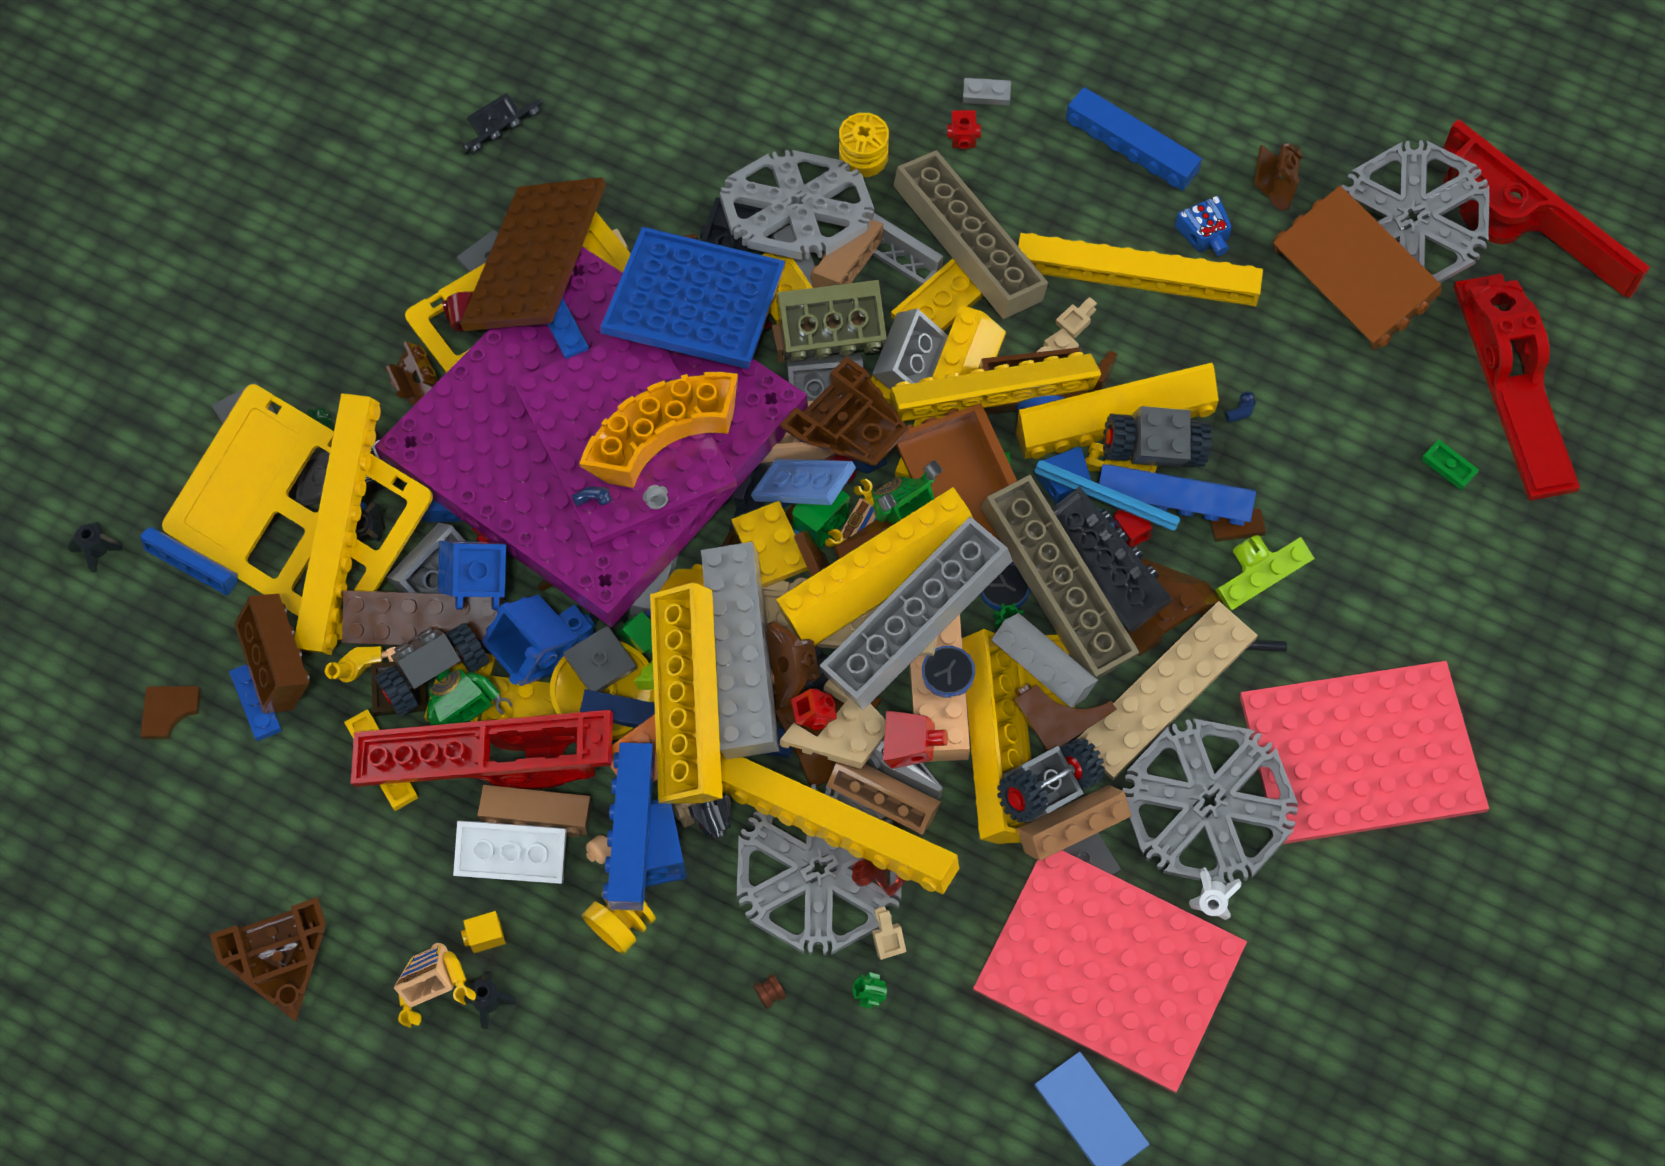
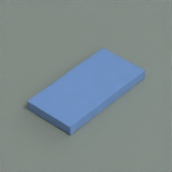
[751,459,856,505]
[1034,1052,1150,1166]

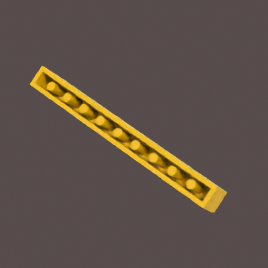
[1018,233,1263,306]
[294,393,381,655]
[720,751,959,894]

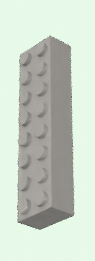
[820,517,1012,710]
[701,542,779,759]

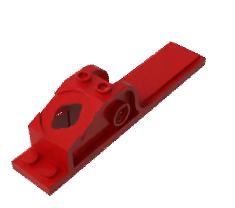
[1443,119,1650,298]
[1453,274,1580,501]
[351,710,613,790]

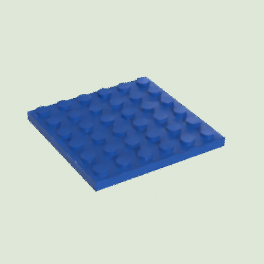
[600,227,785,369]

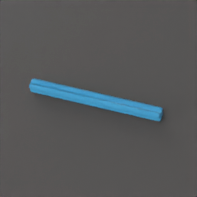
[1035,460,1180,531]

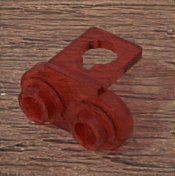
[852,858,906,897]

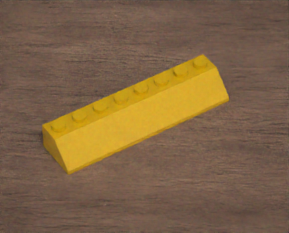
[895,305,1006,478]
[890,352,1101,422]
[1016,363,1219,459]
[776,487,974,646]
[650,582,723,804]
[962,629,1031,844]

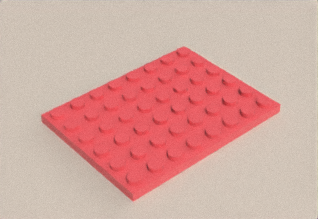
[1240,661,1489,844]
[973,850,1247,1094]

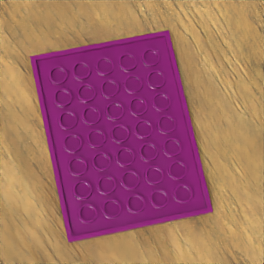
[512,337,737,547]

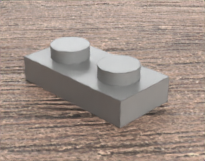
[963,78,1011,106]

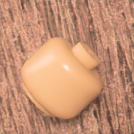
[586,835,611,864]

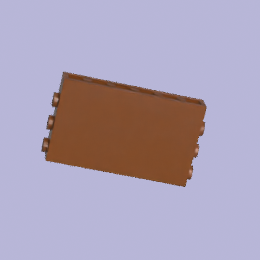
[1273,185,1442,351]
[896,403,1017,562]

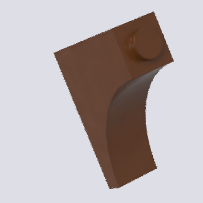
[1012,683,1117,752]

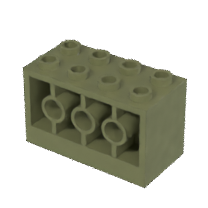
[776,280,887,363]

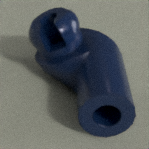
[1225,391,1256,423]
[850,457,887,474]
[571,486,612,507]

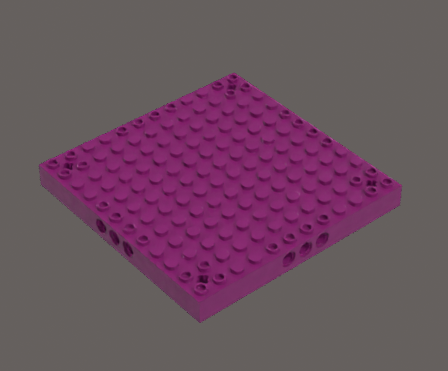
[374,246,808,628]

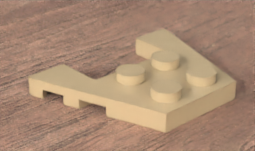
[779,680,886,769]

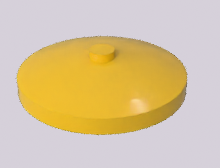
[550,641,654,740]

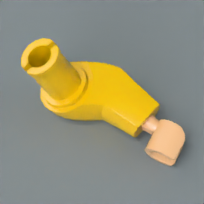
[325,646,396,682]

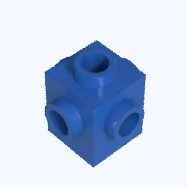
[558,604,595,645]

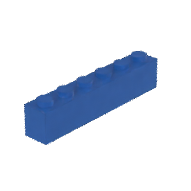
[1066,87,1202,191]
[1099,463,1256,526]
[603,743,655,911]

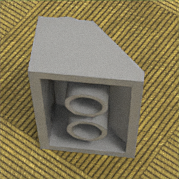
[872,308,948,389]
[787,353,863,401]
[386,523,465,593]

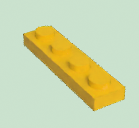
[344,709,418,811]

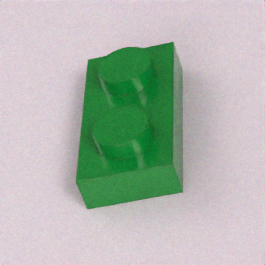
[1421,439,1479,491]

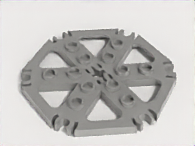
[1342,140,1490,283]
[720,150,874,260]
[1123,718,1298,885]
[737,784,901,955]

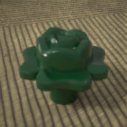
[307,407,334,430]

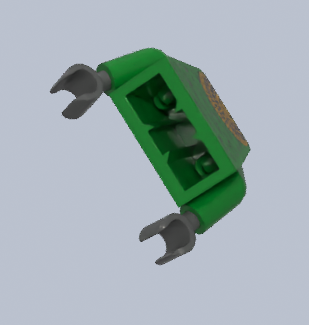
[872,460,943,524]
[427,669,512,726]

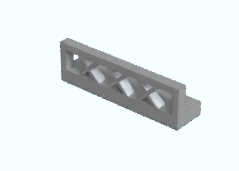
[873,213,943,286]

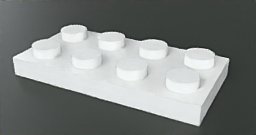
[453,820,567,884]

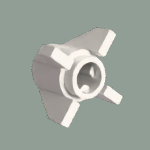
[1189,867,1241,920]

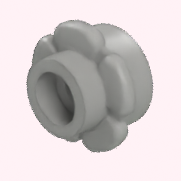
[643,485,668,509]

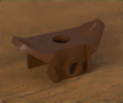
[1254,143,1303,211]
[385,341,438,405]
[766,621,820,709]

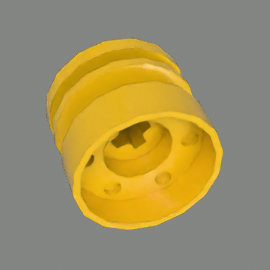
[839,113,889,177]
[581,892,656,954]

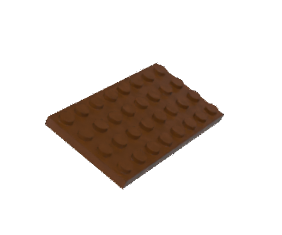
[460,177,606,331]

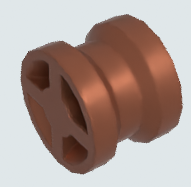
[753,974,786,1009]

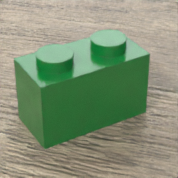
[617,611,652,654]

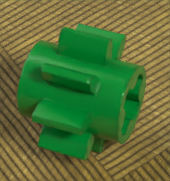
[993,603,1024,629]
[852,972,887,1009]

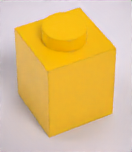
[461,911,506,953]

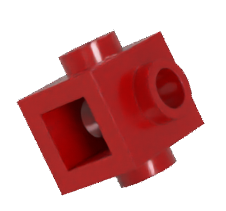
[947,110,981,149]
[791,689,837,730]

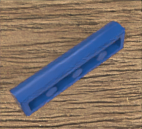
[140,527,238,595]

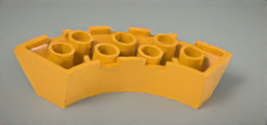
[579,372,738,488]

